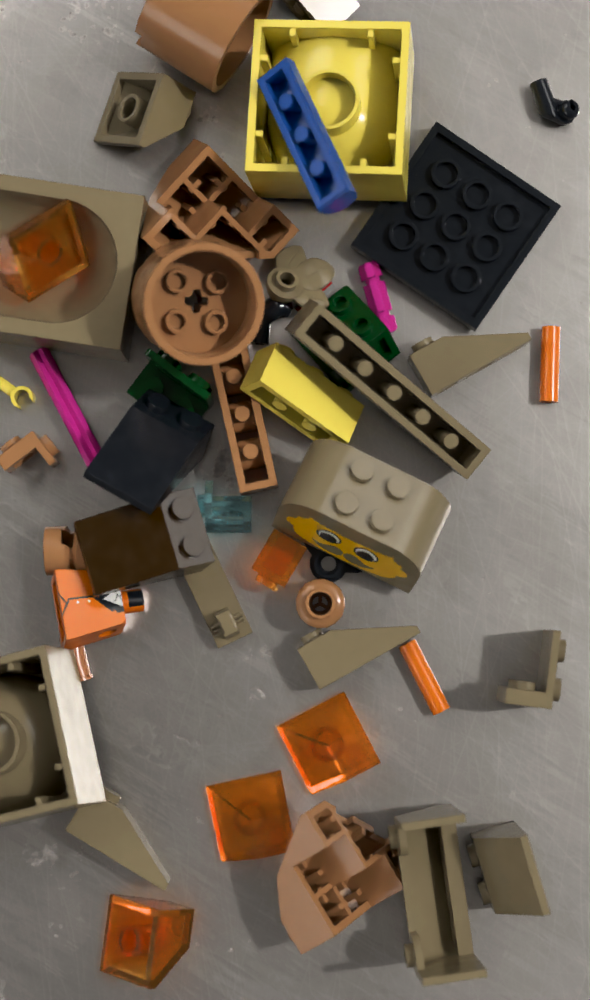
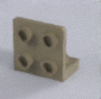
[496,629,566,709]

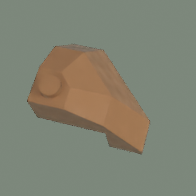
[141,139,299,259]
[277,800,402,955]

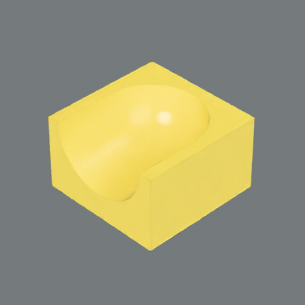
[245,19,414,202]

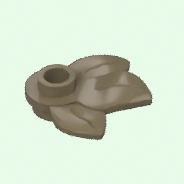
[266,245,335,308]

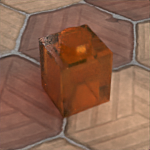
[251,529,307,590]

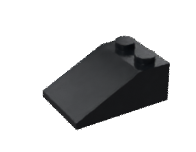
[83,389,215,515]

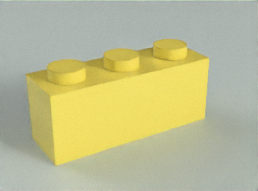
[240,342,364,444]

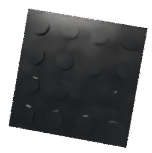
[351,121,561,331]

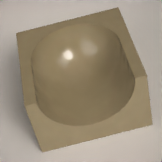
[0,174,148,362]
[0,645,106,828]

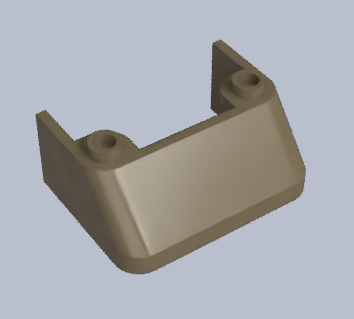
[387,804,488,987]

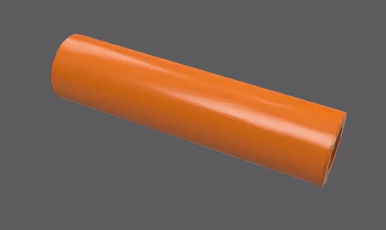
[539,326,560,403]
[398,639,450,715]

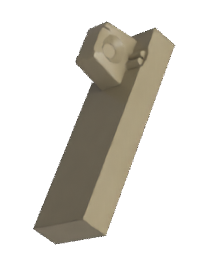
[184,540,253,649]

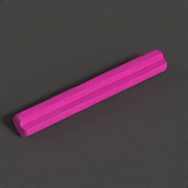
[30,347,101,467]

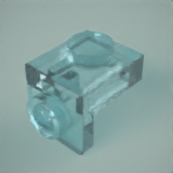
[197,480,252,533]

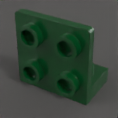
[291,286,400,391]
[127,348,215,418]

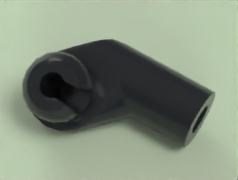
[530,78,579,125]
[251,297,293,345]

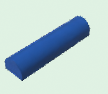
[257,57,357,214]

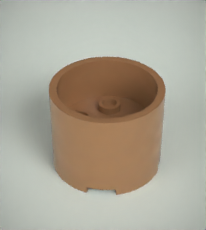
[135,0,273,93]
[131,239,265,366]

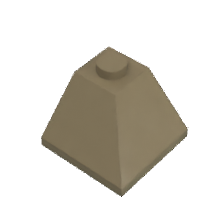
[94,72,196,148]

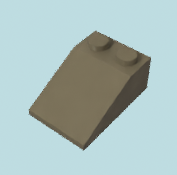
[466,821,551,916]

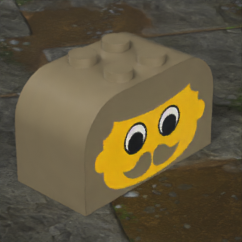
[272,439,451,594]

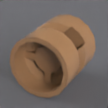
[43,526,86,576]

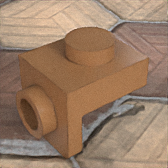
[0,431,60,473]

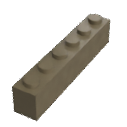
[285,299,491,480]

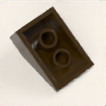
[73,488,215,597]

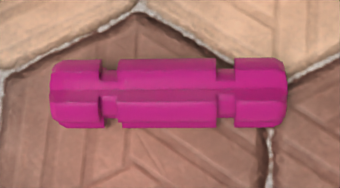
[358,261,398,333]

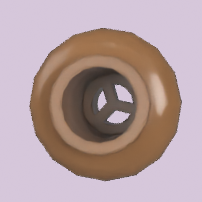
[296,579,345,628]

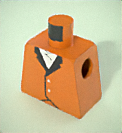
[51,569,144,649]

